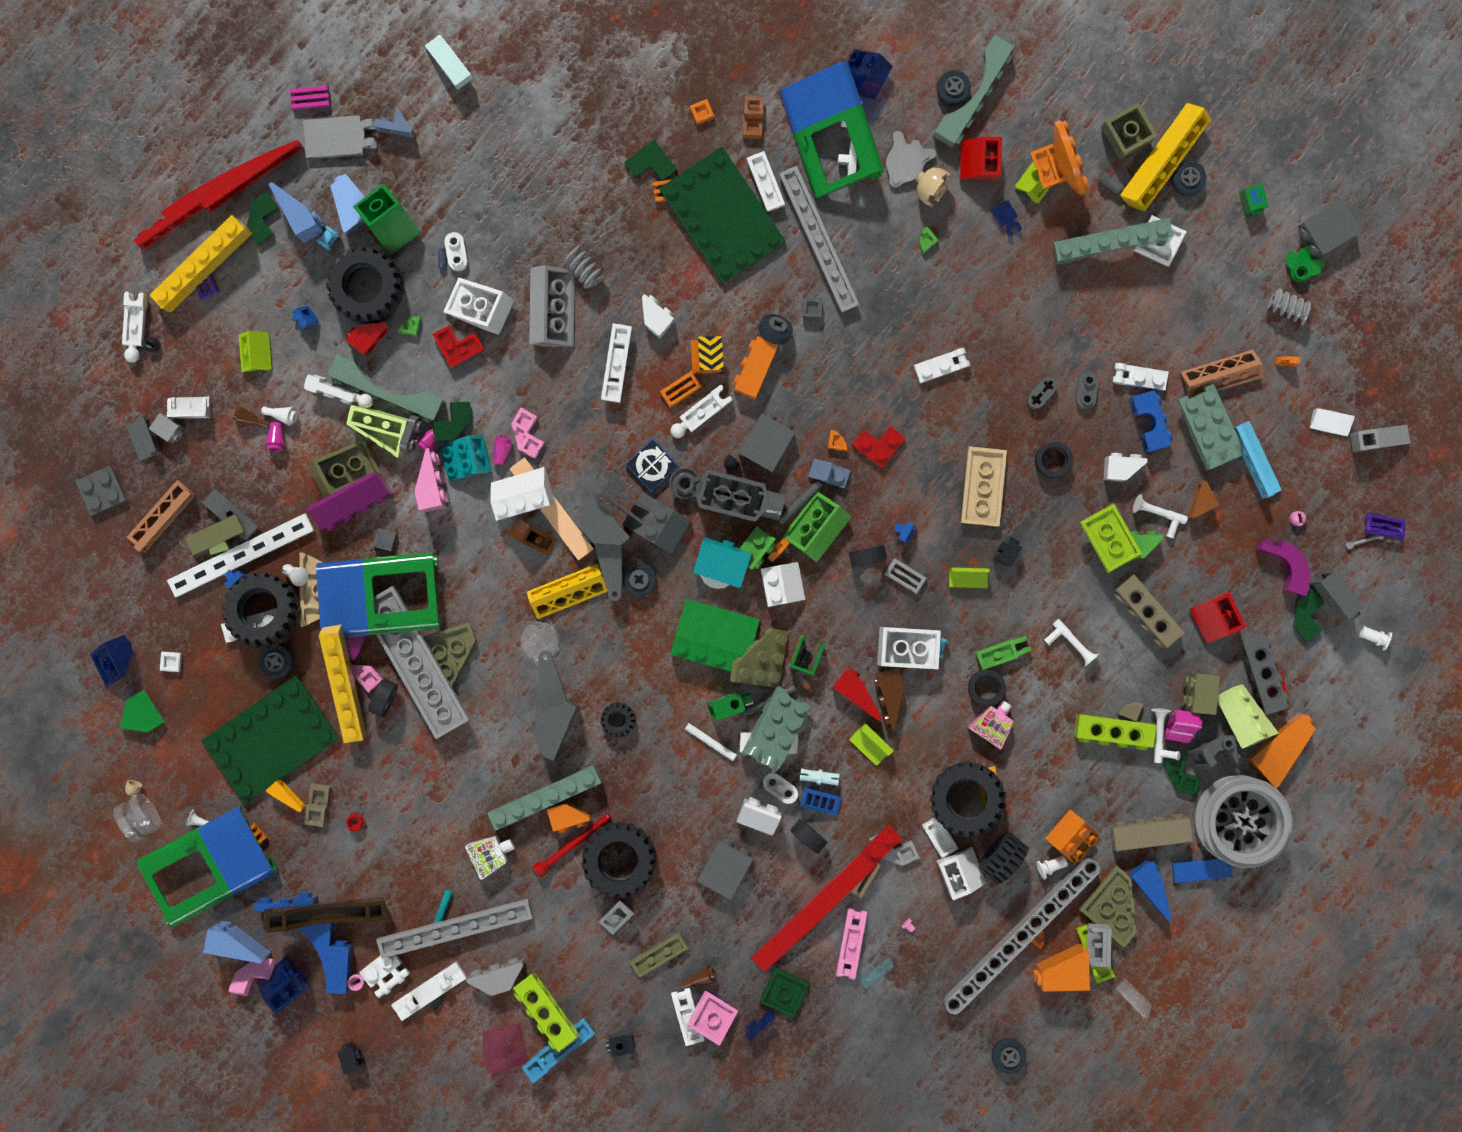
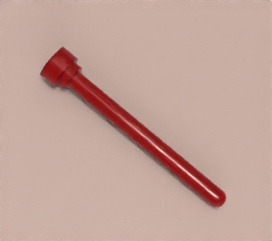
[532,814,611,878]

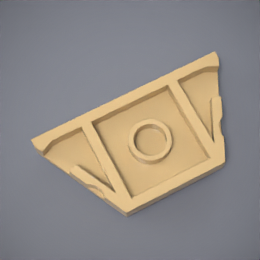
[299,553,323,627]

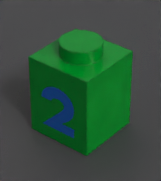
[1239,184,1269,216]

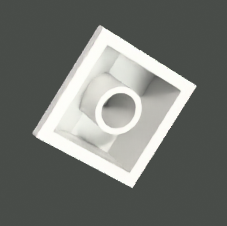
[761,562,805,607]

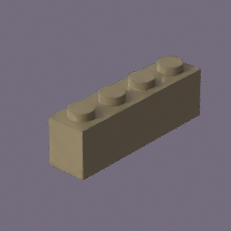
[1109,814,1193,851]

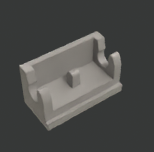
[1087,924,1112,968]

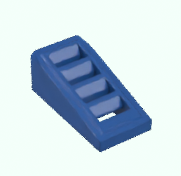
[799,787,841,816]

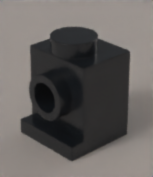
[992,536,1023,568]
[606,1030,636,1057]
[337,1041,366,1075]

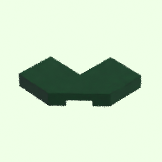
[247,191,279,245]
[432,402,471,441]
[1293,588,1324,642]
[1163,748,1201,796]

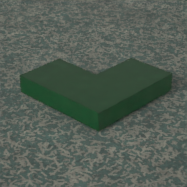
[624,140,677,181]

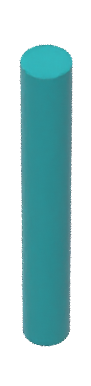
[431,889,453,947]

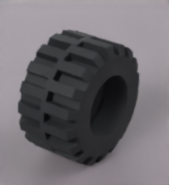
[979,832,1029,884]

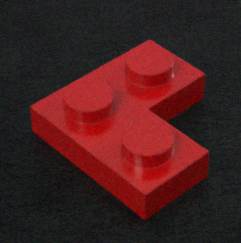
[432,325,485,368]
[852,426,905,468]

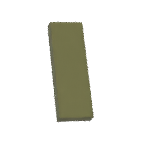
[185,514,245,555]
[630,932,689,979]

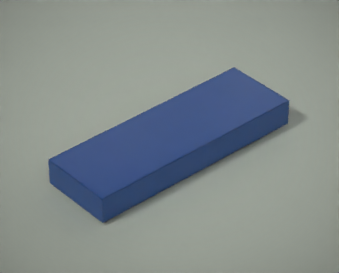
[1171,858,1232,883]

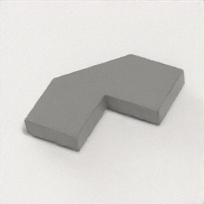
[869,834,920,866]

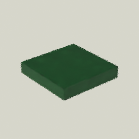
[759,966,810,1018]

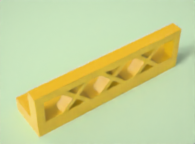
[527,564,607,619]

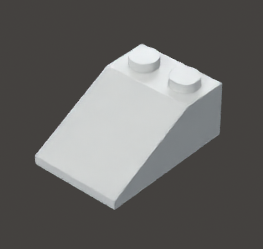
[444,278,514,335]
[877,627,941,669]

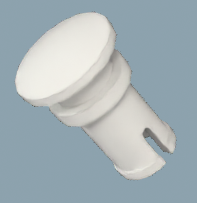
[282,564,309,586]
[1359,626,1392,650]
[1036,855,1068,880]

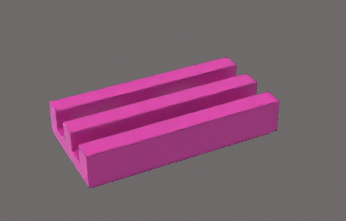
[289,86,330,110]

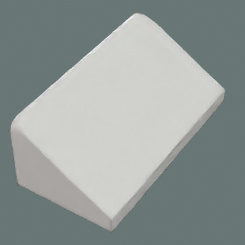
[1310,408,1355,436]

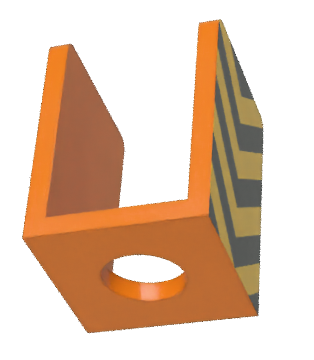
[690,336,724,374]

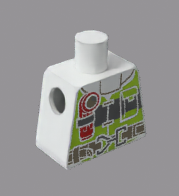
[465,836,515,880]

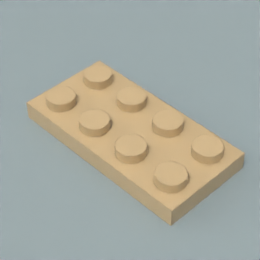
[960,446,1007,527]

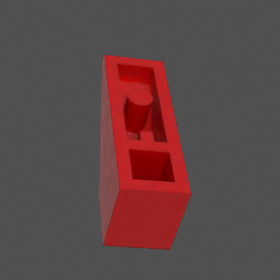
[832,668,882,721]

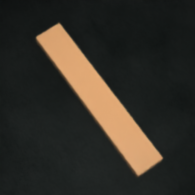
[510,457,594,561]

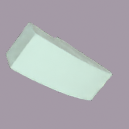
[425,35,473,90]

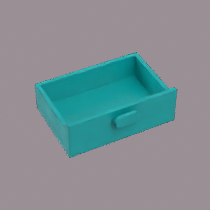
[693,537,752,588]

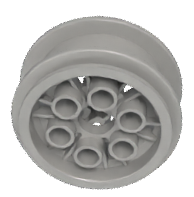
[1195,775,1293,868]

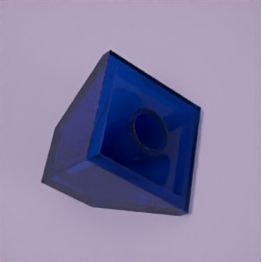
[90,635,133,688]

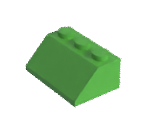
[782,492,851,562]

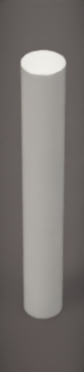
[685,723,736,761]

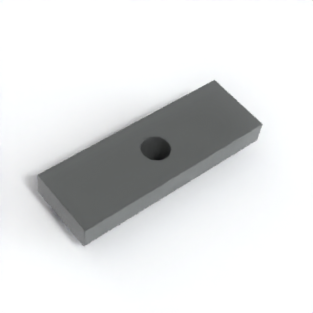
[202,489,259,541]

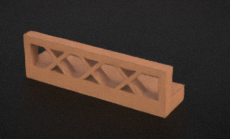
[1180,349,1263,399]
[127,480,196,553]

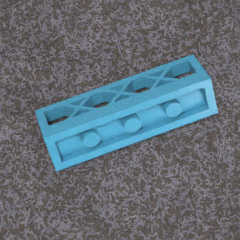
[1234,421,1281,498]

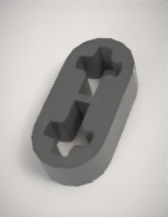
[1026,377,1057,409]

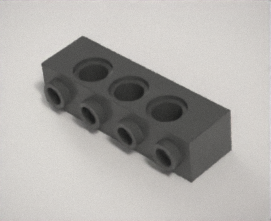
[1238,634,1289,715]

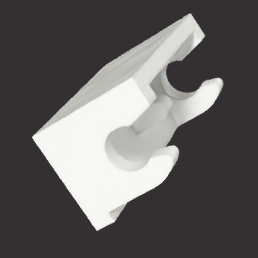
[167,396,211,419]

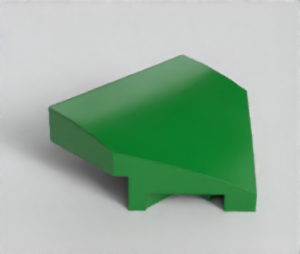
[119,690,164,733]

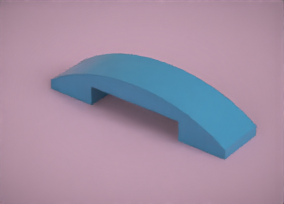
[521,1018,595,1083]

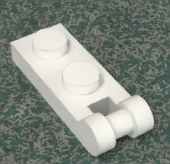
[914,348,971,384]
[1112,363,1168,391]
[671,987,704,1046]

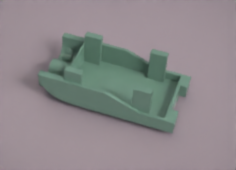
[1177,384,1242,471]
[741,686,810,774]

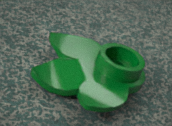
[1286,246,1324,283]

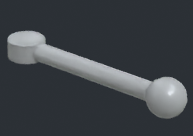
[1345,535,1384,549]

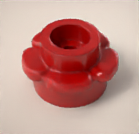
[345,813,365,832]

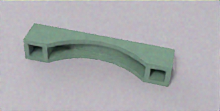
[933,35,1014,148]
[1053,218,1174,265]
[328,354,445,424]
[487,764,603,831]

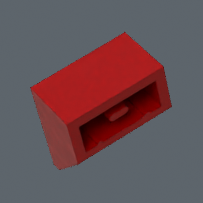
[960,136,1002,181]
[1189,592,1246,643]

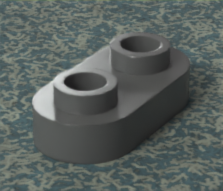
[1076,371,1098,410]
[399,415,424,454]

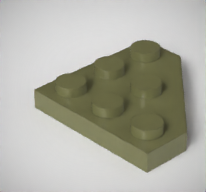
[424,622,476,687]
[730,628,788,687]
[1079,865,1137,947]

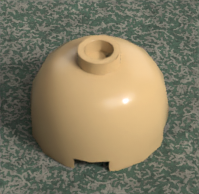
[916,168,952,207]

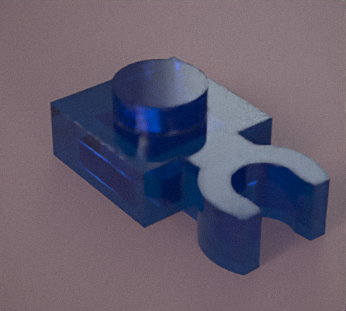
[991,200,1022,237]
[745,1010,775,1041]

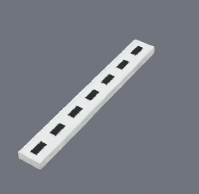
[167,513,315,598]

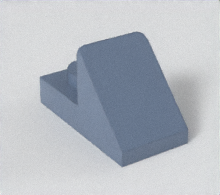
[374,108,415,138]
[808,459,850,489]

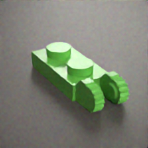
[975,635,1032,670]

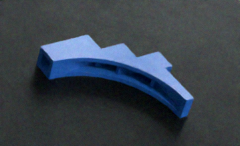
[254,892,353,994]

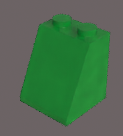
[353,183,421,256]

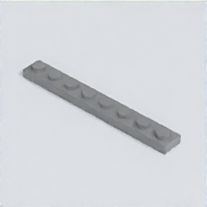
[779,166,859,313]
[376,899,533,959]

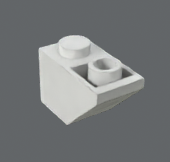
[642,294,675,338]
[1104,453,1147,482]

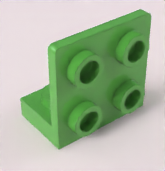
[740,526,776,570]

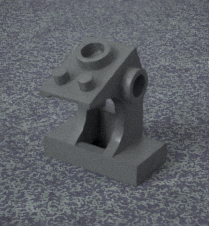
[1185,735,1240,768]

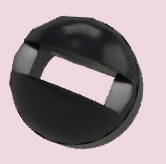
[144,337,161,353]
[724,454,740,471]

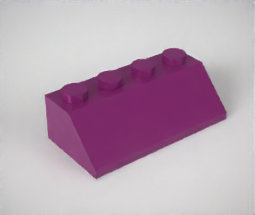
[306,471,392,532]

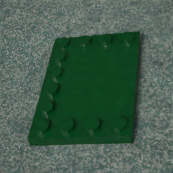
[659,146,786,285]
[201,675,340,804]

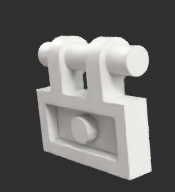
[359,955,410,998]

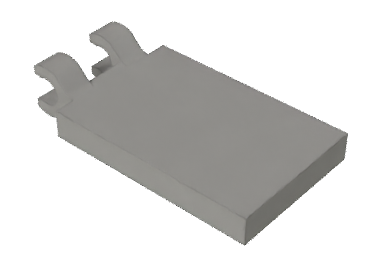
[303,115,377,160]

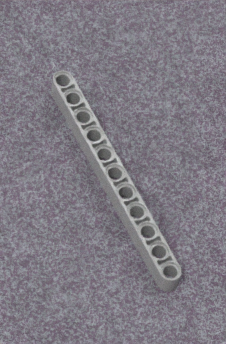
[943,857,1100,1015]

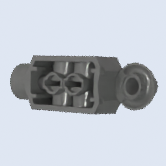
[669,467,785,522]

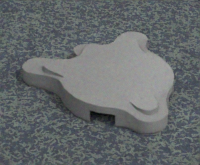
[885,131,936,188]

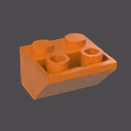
[1045,810,1101,865]

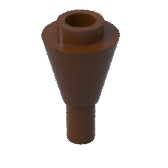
[233,406,270,429]
[681,965,717,989]

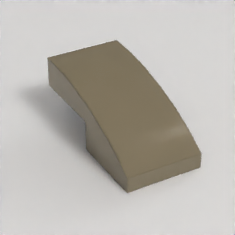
[304,783,331,827]

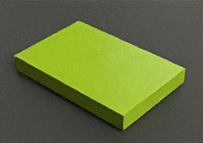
[1079,503,1142,573]

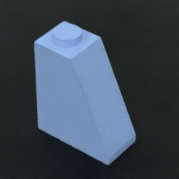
[330,174,365,236]

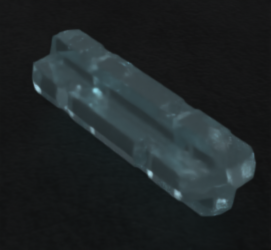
[860,958,894,989]

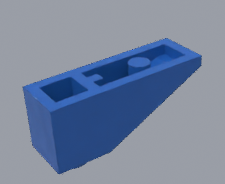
[1128,859,1172,921]

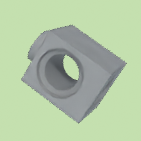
[149,413,184,444]

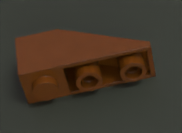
[873,667,904,729]

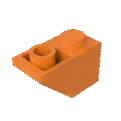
[547,802,592,833]

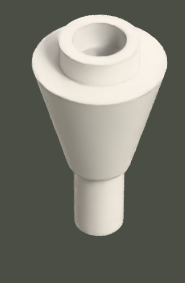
[261,407,298,426]

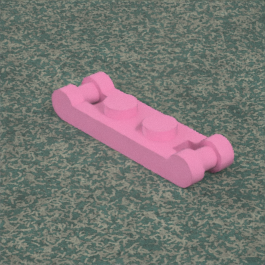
[835,908,867,980]

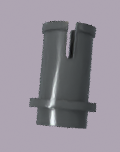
[1098,171,1123,194]

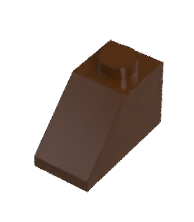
[509,518,557,556]

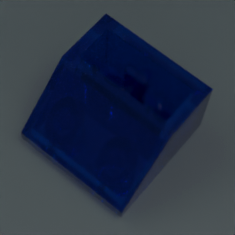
[848,49,893,100]
[257,956,311,1015]

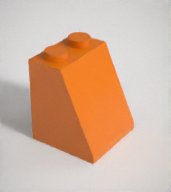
[1033,944,1090,992]

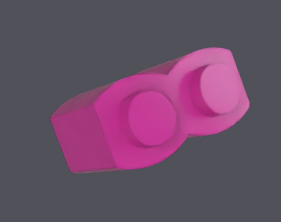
[1165,710,1202,743]

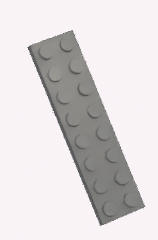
[374,586,471,739]

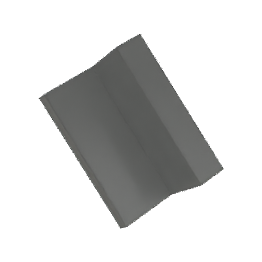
[126,415,162,461]

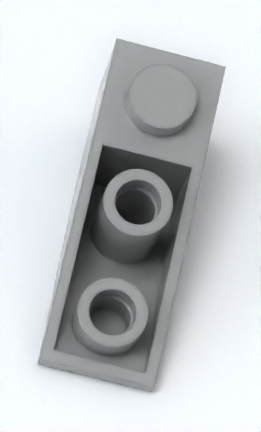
[1350,425,1410,453]

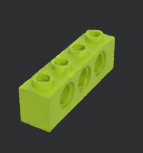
[1074,714,1157,751]
[513,973,580,1052]

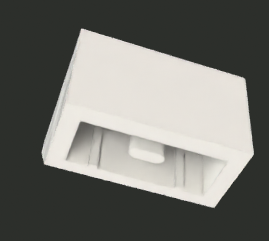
[737,797,781,836]
[936,847,986,900]

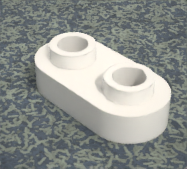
[445,232,468,271]
[763,773,798,804]

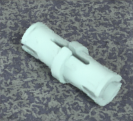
[800,768,839,786]

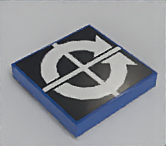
[625,438,679,492]

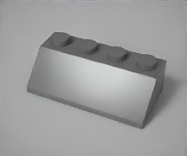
[529,265,575,347]

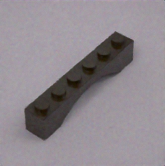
[264,897,386,933]

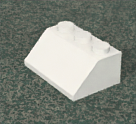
[491,467,556,521]

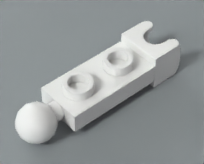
[122,292,148,363]
[304,374,373,409]
[670,385,733,438]

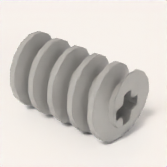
[564,245,605,289]
[1267,288,1311,325]

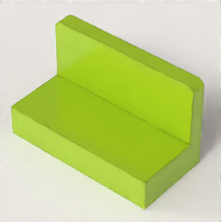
[1015,162,1050,204]
[239,331,272,372]
[948,568,990,588]
[849,723,894,765]

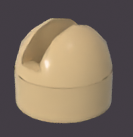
[125,780,142,796]

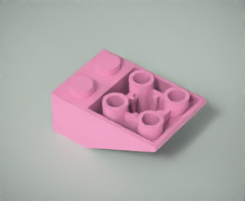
[415,448,449,512]

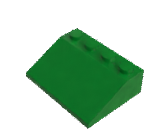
[670,599,760,672]

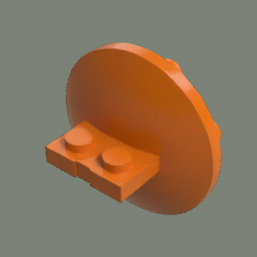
[1030,120,1089,196]

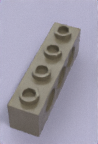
[1113,575,1185,648]

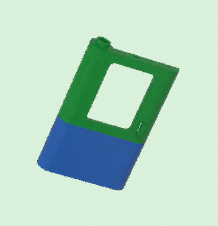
[779,61,884,200]
[316,552,440,638]
[137,805,277,927]

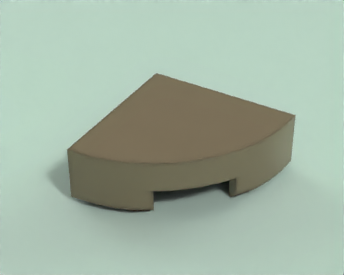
[1117,702,1143,721]

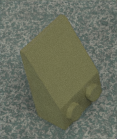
[308,439,381,498]

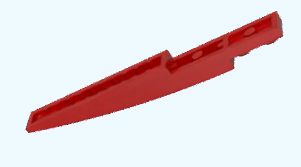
[134,140,304,250]
[751,824,902,972]

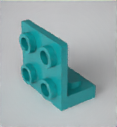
[440,435,492,481]

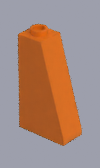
[1246,713,1316,788]

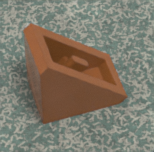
[1187,480,1219,519]

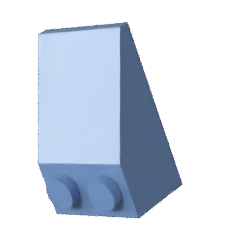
[269,182,324,243]
[203,921,271,964]

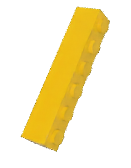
[1120,103,1212,212]
[150,215,252,312]
[319,624,366,743]

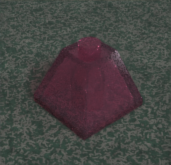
[482,1023,528,1074]

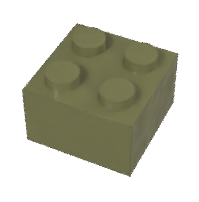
[1101,102,1158,160]
[1181,672,1220,715]

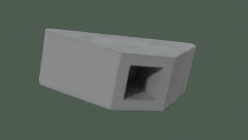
[466,957,525,996]

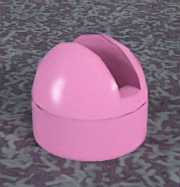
[1289,511,1306,526]
[348,974,364,991]

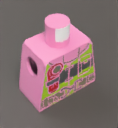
[968,701,1013,749]

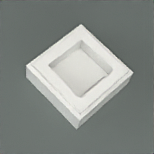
[160,652,182,672]

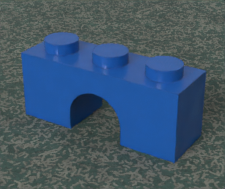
[1129,390,1173,453]

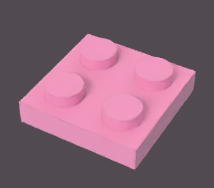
[686,991,738,1046]

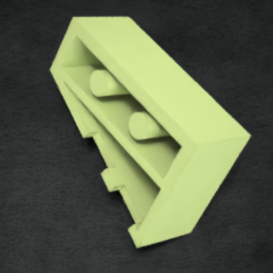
[346,404,408,458]
[1218,684,1279,749]

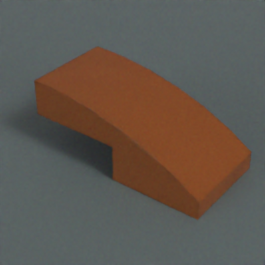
[743,96,764,139]

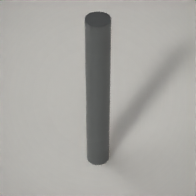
[778,480,823,525]
[743,685,797,717]

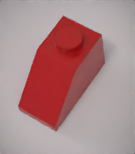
[346,322,391,357]

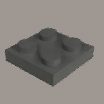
[75,465,128,516]

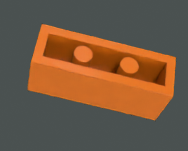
[733,336,778,400]

